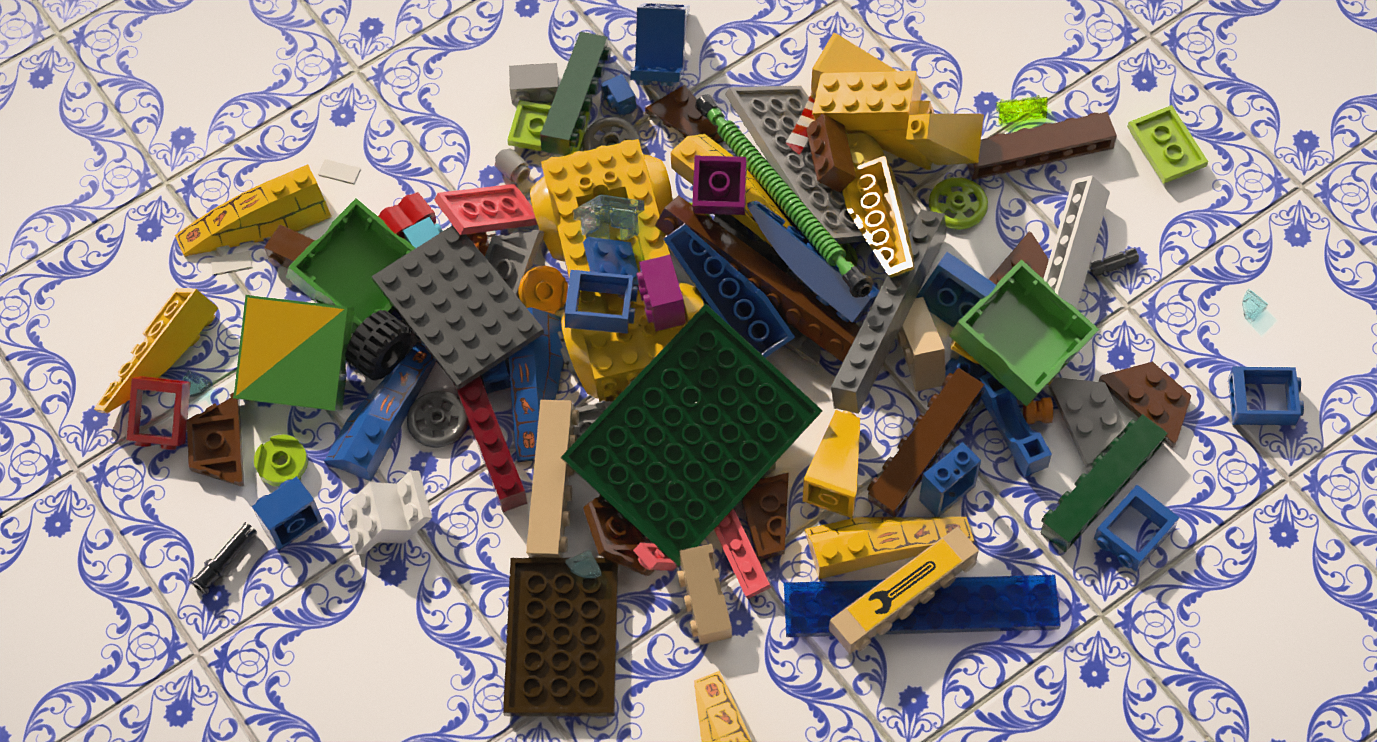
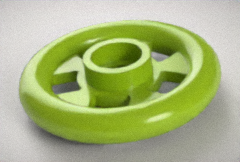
[928,177,988,229]

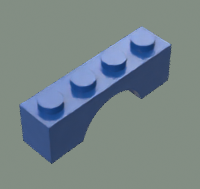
[979,373,1052,477]

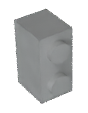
[509,63,559,103]

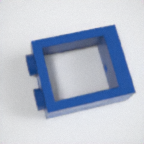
[564,270,638,334]
[1228,366,1304,426]
[919,442,981,517]
[1093,485,1180,572]

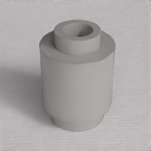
[494,148,531,184]

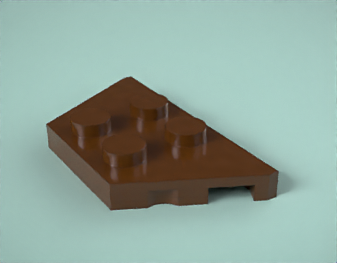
[989,231,1049,285]
[1098,361,1192,448]
[187,392,244,486]
[583,496,655,576]

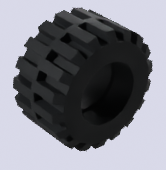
[345,310,412,381]

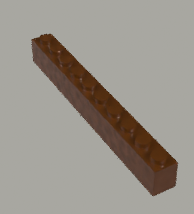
[655,195,861,362]

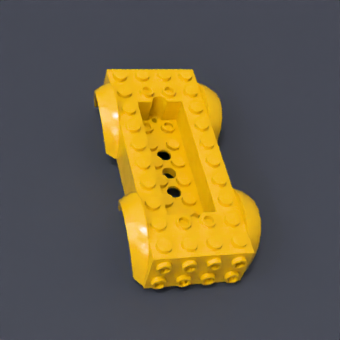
[530,139,704,402]

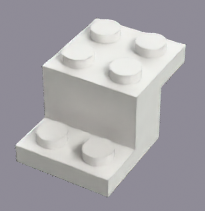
[343,470,432,555]

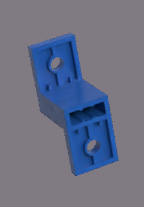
[630,3,690,87]

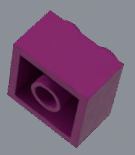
[692,155,747,215]
[636,254,686,332]

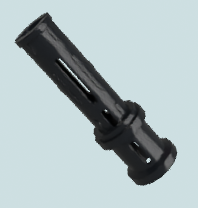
[188,522,257,596]

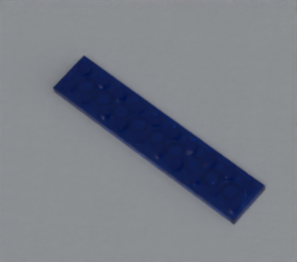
[783,574,1061,638]

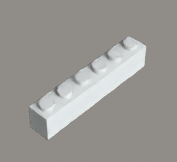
[1044,175,1110,309]

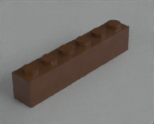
[967,111,1117,180]
[867,368,985,517]

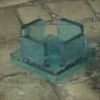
[573,195,645,241]

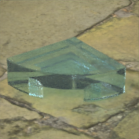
[1242,288,1268,324]
[181,370,211,397]
[565,549,602,578]

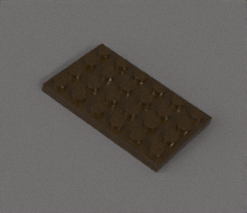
[503,558,618,716]

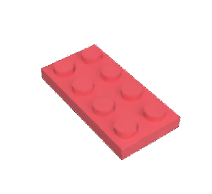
[434,184,537,235]

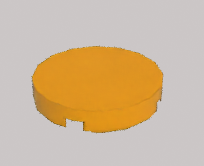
[518,265,568,314]

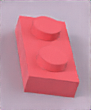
[633,543,677,571]

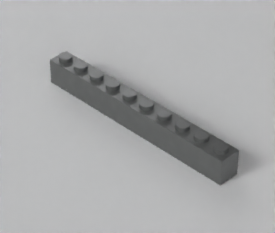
[831,209,946,414]

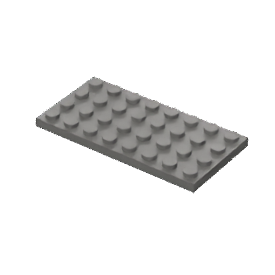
[725,85,866,244]

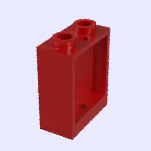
[126,376,191,450]

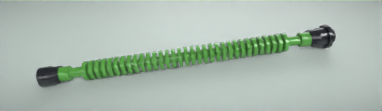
[695,94,874,298]

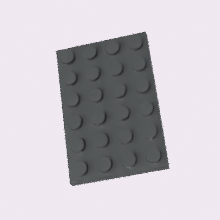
[372,225,544,390]

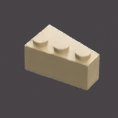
[897,297,945,392]
[677,544,732,645]

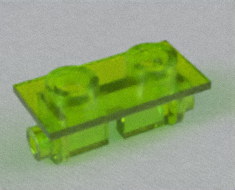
[996,95,1048,124]

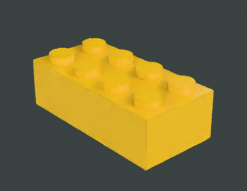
[812,71,922,130]

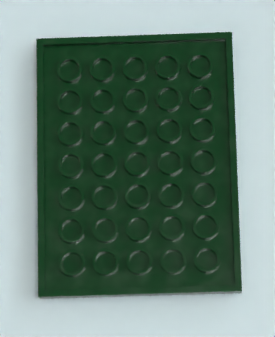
[561,304,823,568]

